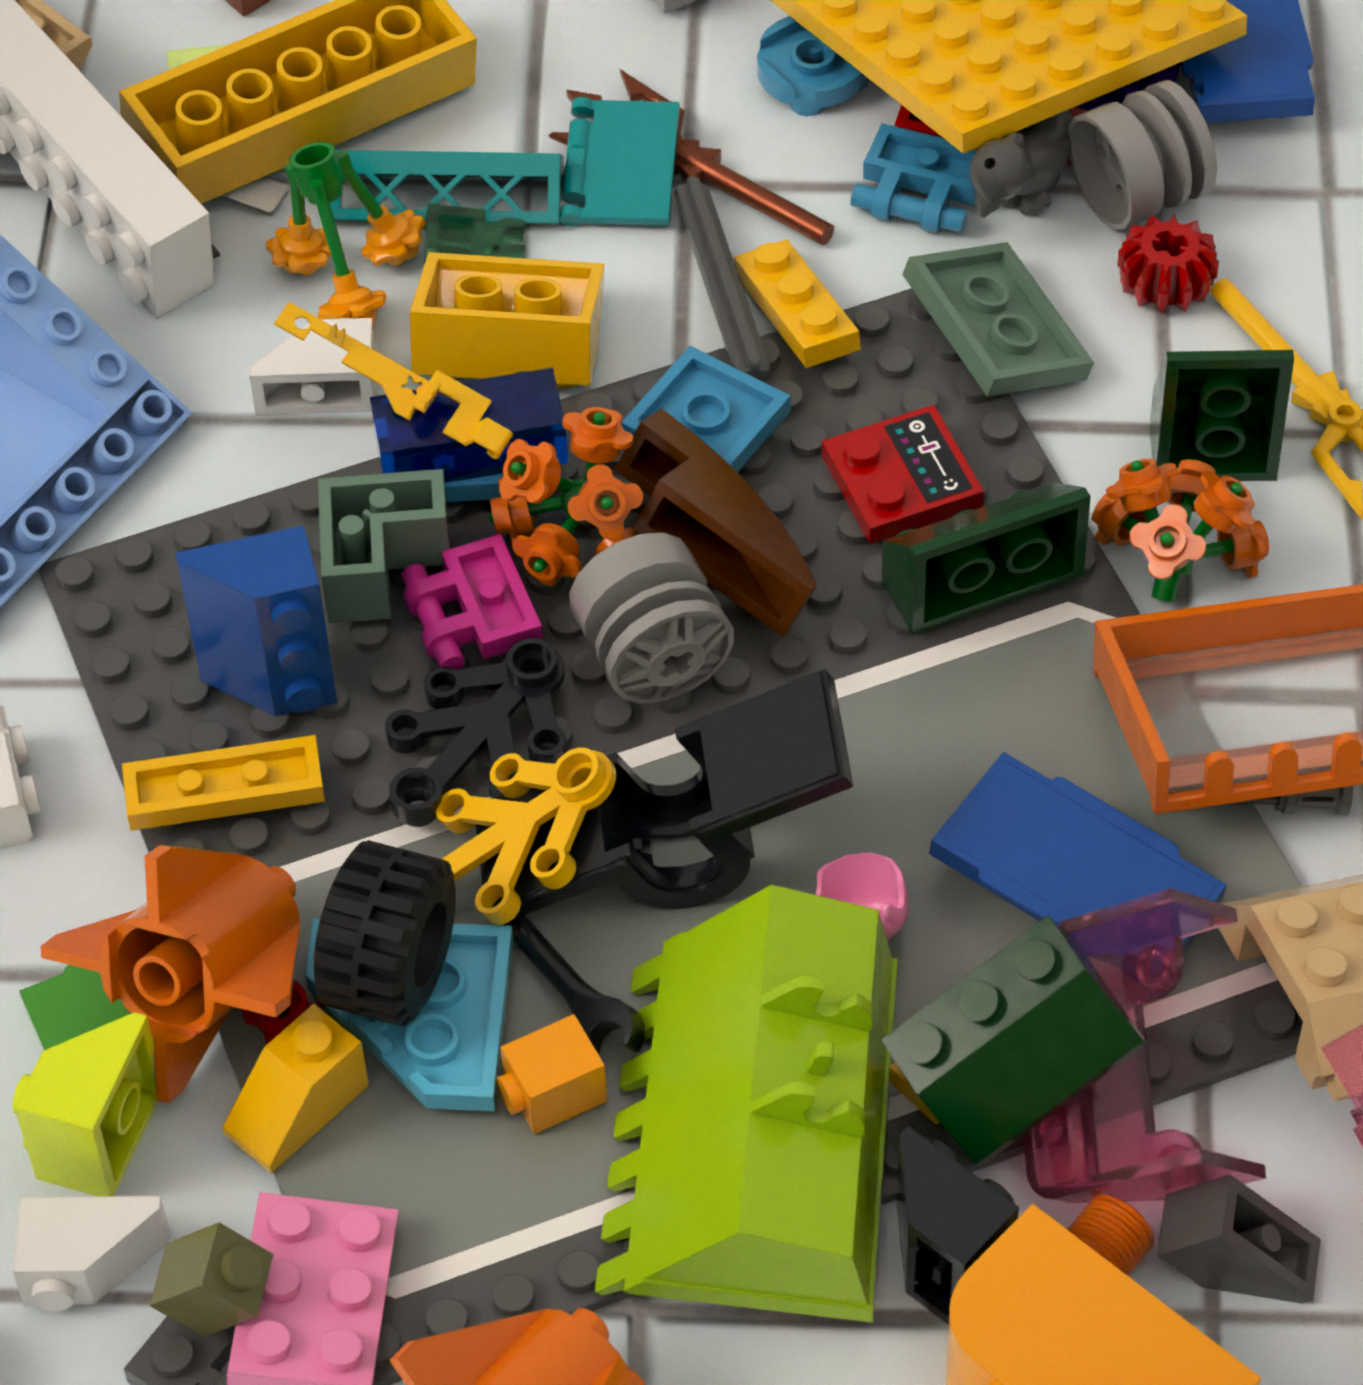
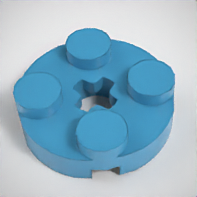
[757,16,869,116]

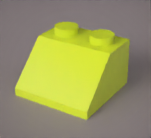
[12,1012,158,1197]

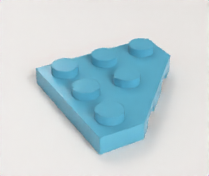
[305,918,514,1112]

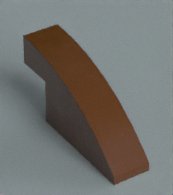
[614,408,817,637]

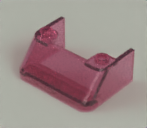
[1023,888,1266,1203]

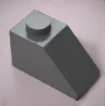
[1157,1174,1321,1304]

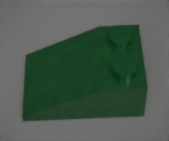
[1149,350,1294,481]

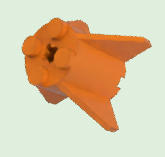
[41,845,301,1103]
[389,1308,645,1385]

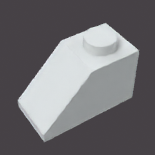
[249,318,376,416]
[13,1196,169,1311]

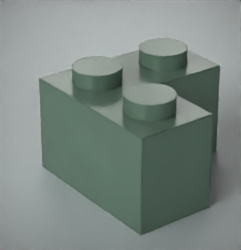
[318,469,450,624]

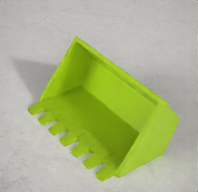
[595,884,898,1322]

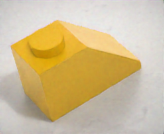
[222,1003,369,1174]

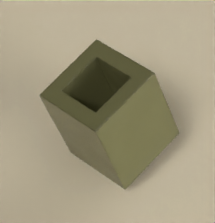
[149,1222,273,1337]

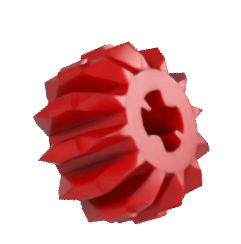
[1117,213,1219,314]

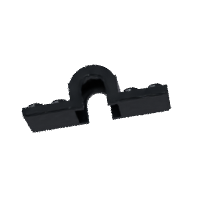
[476,669,854,915]

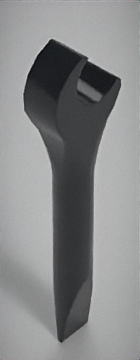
[503,915,645,1054]

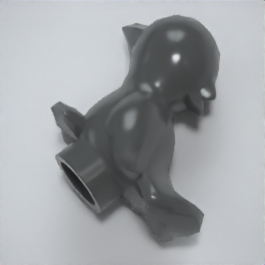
[968,109,1075,218]

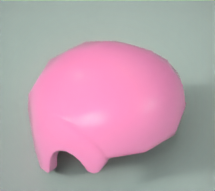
[815,852,909,942]

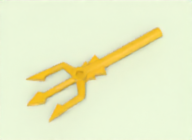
[1211,278,1363,520]

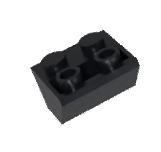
[897,1126,1019,1325]

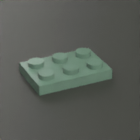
[902,242,1094,397]

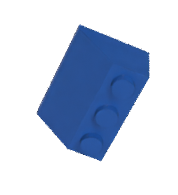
[175,525,338,716]

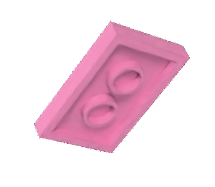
[227,1192,398,1385]

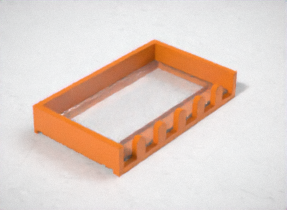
[1093,584,1363,814]

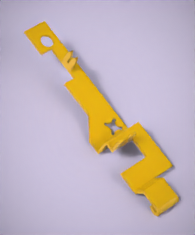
[274,302,513,459]

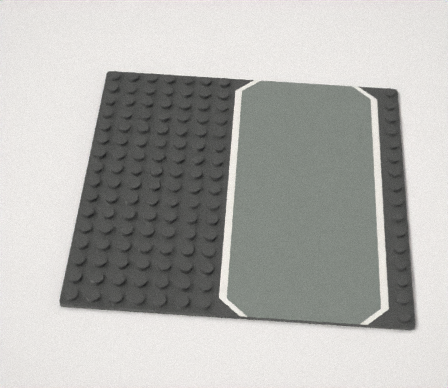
[40,288,1303,1385]

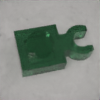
[423,203,526,263]

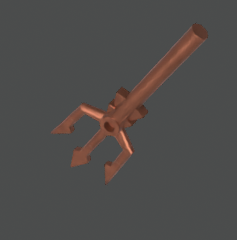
[548,69,834,246]

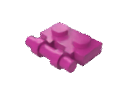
[401,534,543,670]

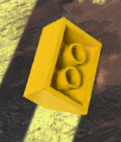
[410,252,605,388]

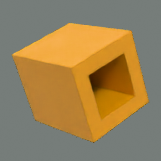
[496,1014,608,1135]

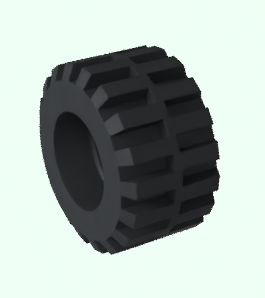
[313,840,456,1027]

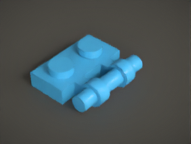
[850,123,977,233]

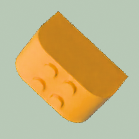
[946,1204,1261,1385]

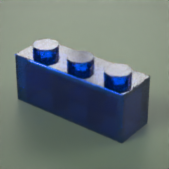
[370,368,568,483]

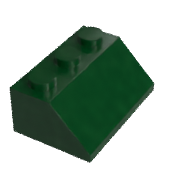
[881,483,1091,635]
[881,915,1148,1167]

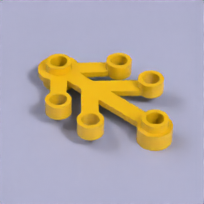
[435,748,616,925]

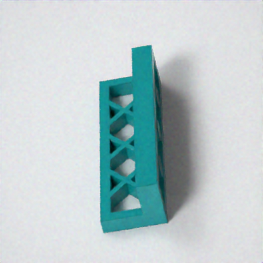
[330,150,565,224]

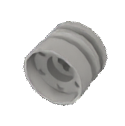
[1068,80,1217,230]
[569,532,734,704]

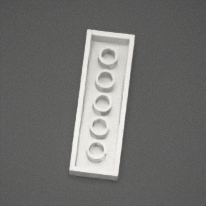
[0,0,215,319]

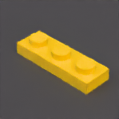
[734,239,861,368]
[122,735,325,831]

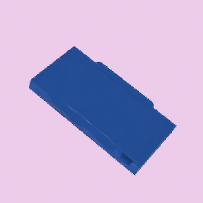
[1180,0,1315,123]
[929,752,1227,991]

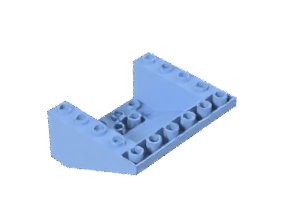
[0,235,192,609]

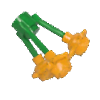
[266,142,426,324]

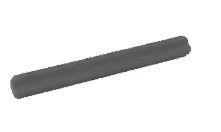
[675,176,770,379]

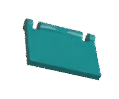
[560,97,680,226]

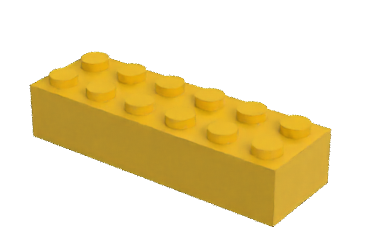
[119,0,477,204]

